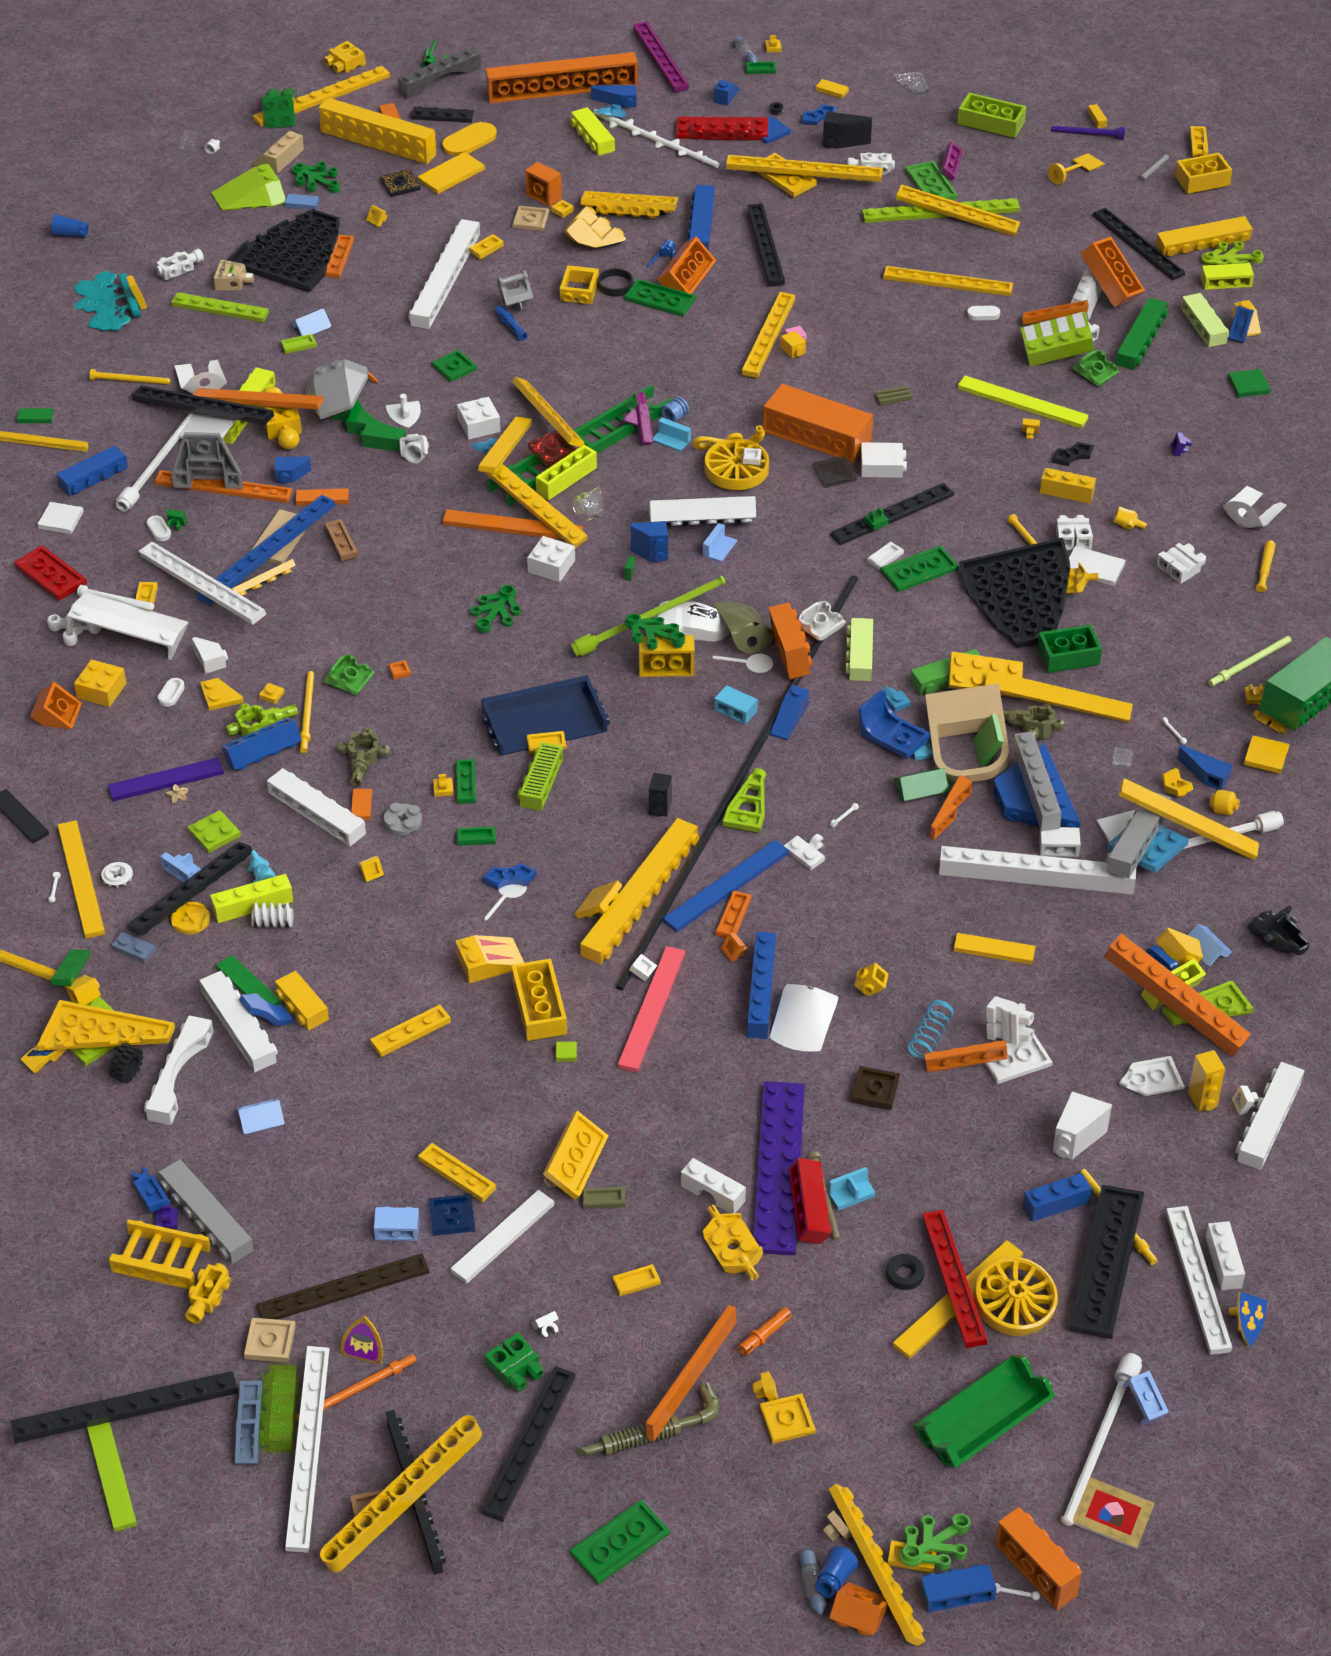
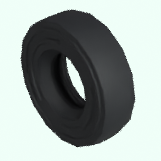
[886,1254,924,1290]

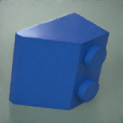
[630,521,668,562]

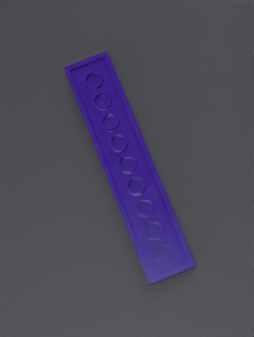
[754,1081,805,1256]

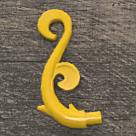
[692,425,765,450]

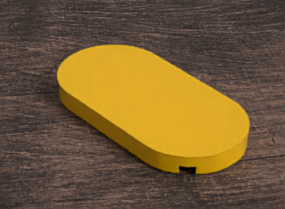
[443,122,497,156]

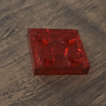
[528,430,576,467]

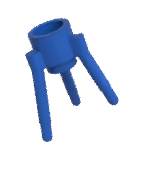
[647,239,677,267]

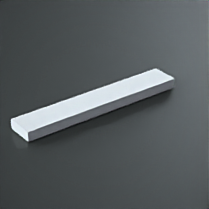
[451,1190,554,1284]

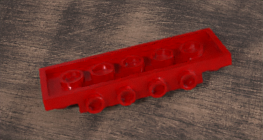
[676,116,768,140]

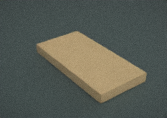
[252,509,306,565]

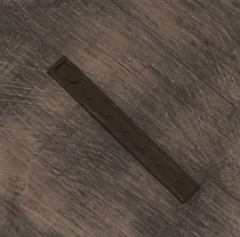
[256,1253,429,1320]

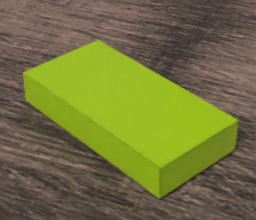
[280,334,317,354]

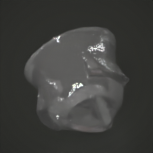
[573,485,604,522]

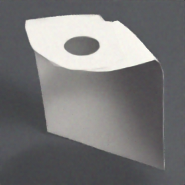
[174,360,227,393]
[1223,486,1287,528]
[770,984,838,1051]

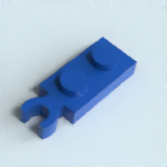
[131,1167,169,1213]

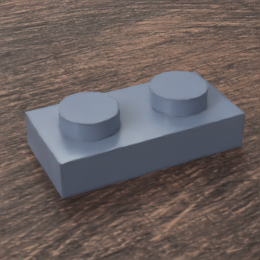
[111,932,156,963]

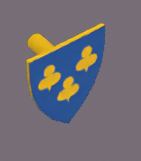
[1229,1292,1267,1347]

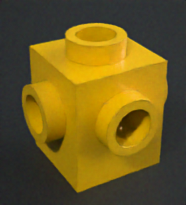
[854,962,888,996]

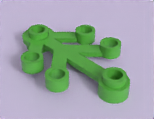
[899,1514,971,1570]

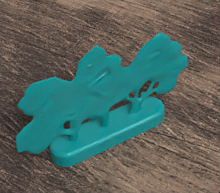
[74,271,141,331]

